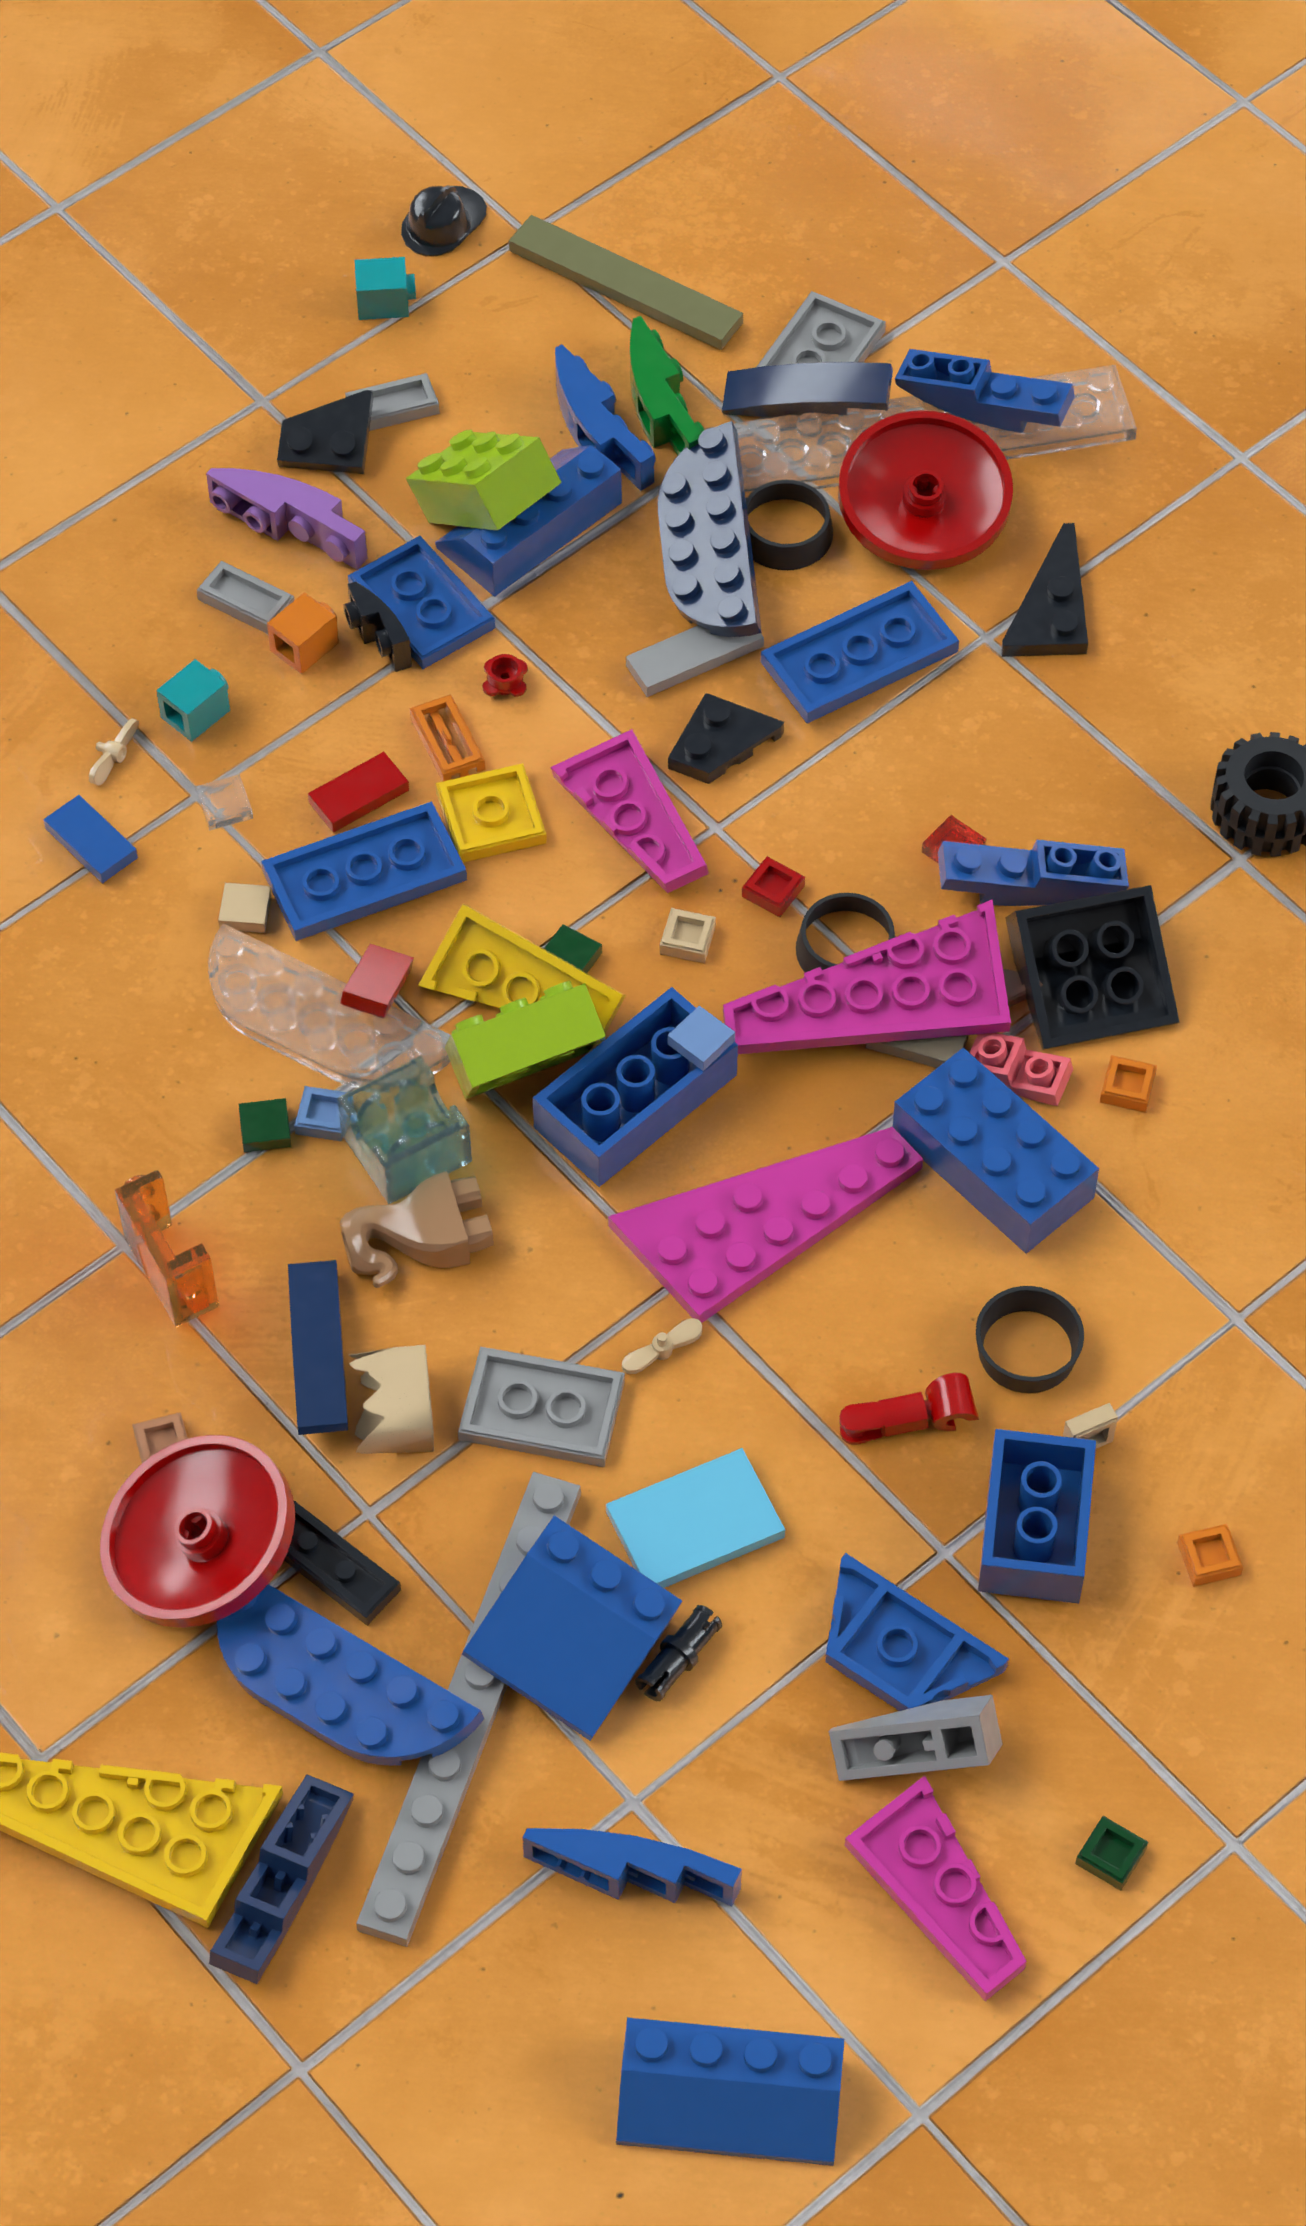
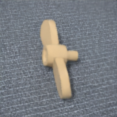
[89,718,139,785]
[622,1318,702,1374]

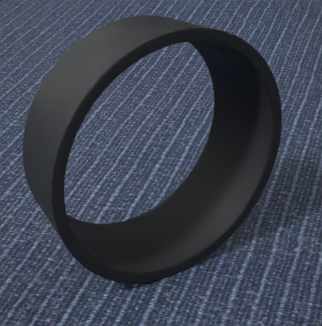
[746,480,833,570]
[796,893,896,972]
[976,1286,1084,1393]

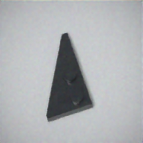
[1001,523,1088,657]

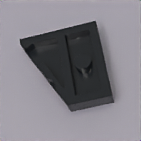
[668,693,784,784]

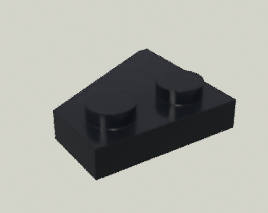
[277,390,374,474]

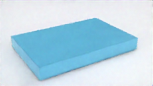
[606,1448,785,1588]

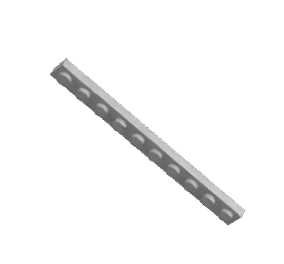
[356,1472,581,1947]

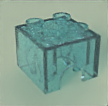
[337,1056,472,1204]

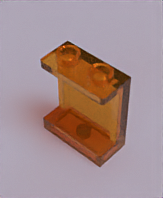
[114,1170,219,1327]

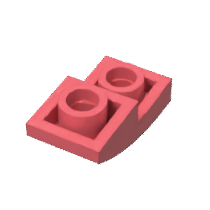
[970,1033,1073,1106]

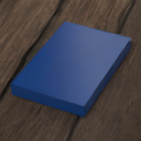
[348,536,496,669]

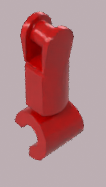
[839,1372,979,1445]

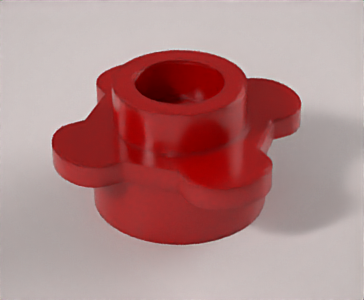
[482,654,528,697]

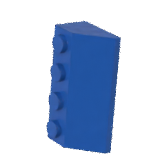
[435,445,622,597]
[616,2017,845,2166]

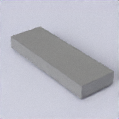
[626,625,764,697]

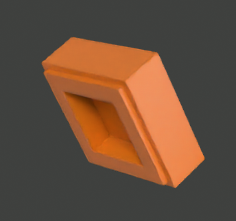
[1100,1055,1157,1113]
[1177,1524,1243,1587]

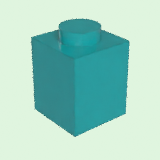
[354,257,416,320]
[156,659,230,742]

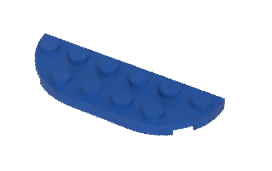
[217,1584,484,1766]

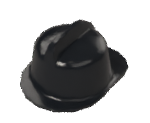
[401,185,487,256]

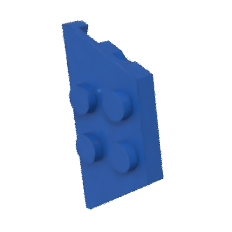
[825,1553,1009,1711]

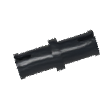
[635,1605,722,1701]

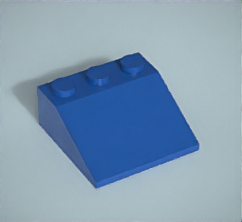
[461,1515,682,1741]

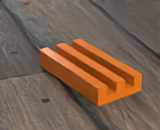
[409,694,485,782]

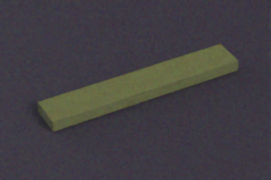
[509,215,743,350]

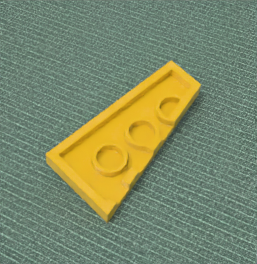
[418,904,626,1033]

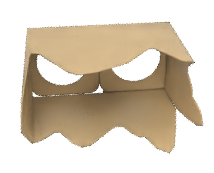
[349,1345,434,1454]

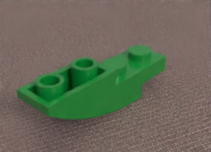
[630,316,704,455]

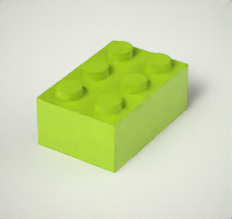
[406,430,562,531]
[445,981,606,1100]

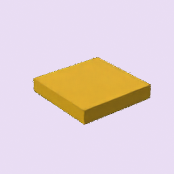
[435,763,547,863]

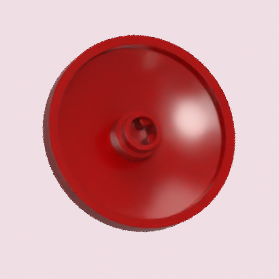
[838,410,1013,570]
[100,1435,295,1628]

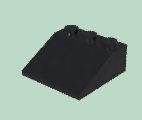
[1005,885,1179,1050]

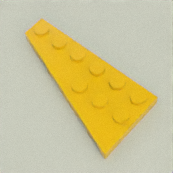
[0,1752,284,1928]

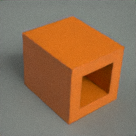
[267,592,339,674]

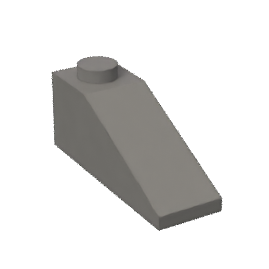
[829,1695,1002,1781]

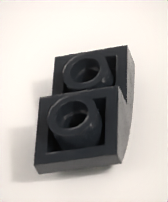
[343,582,412,672]

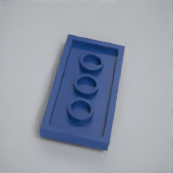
[761,581,959,723]
[261,801,467,941]

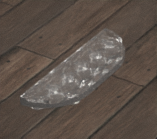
[208,923,450,1090]

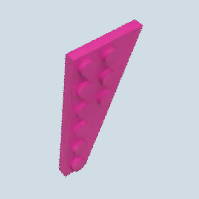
[723,899,1011,1054]
[608,1127,923,1323]

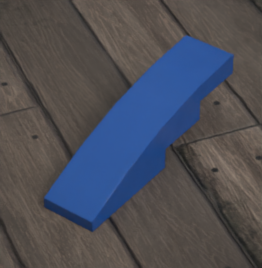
[522,1828,742,1907]

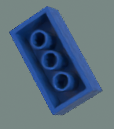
[533,987,738,1187]
[892,1048,1099,1254]

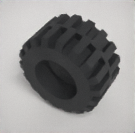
[1210,732,1306,857]

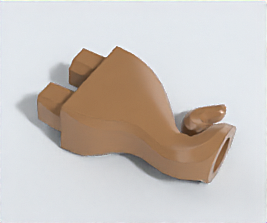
[340,1171,494,1288]

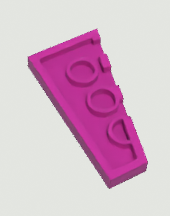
[845,1775,1027,2001]

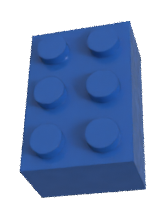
[978,1429,1096,1604]

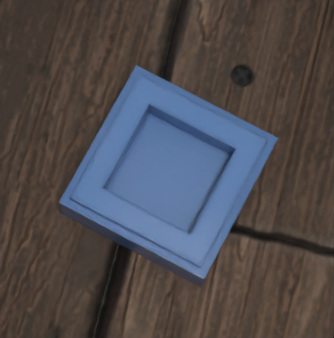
[668,1005,735,1071]
[294,1086,352,1141]

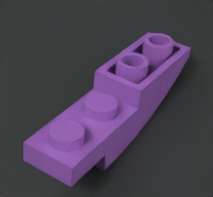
[206,468,368,570]

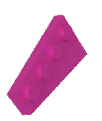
[550,729,709,893]

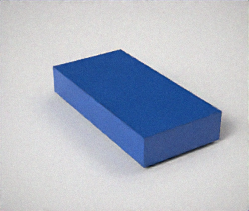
[43,795,138,883]

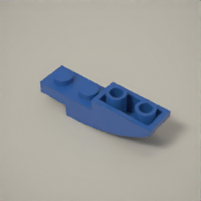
[555,344,656,491]
[895,349,1075,433]
[938,840,1129,906]

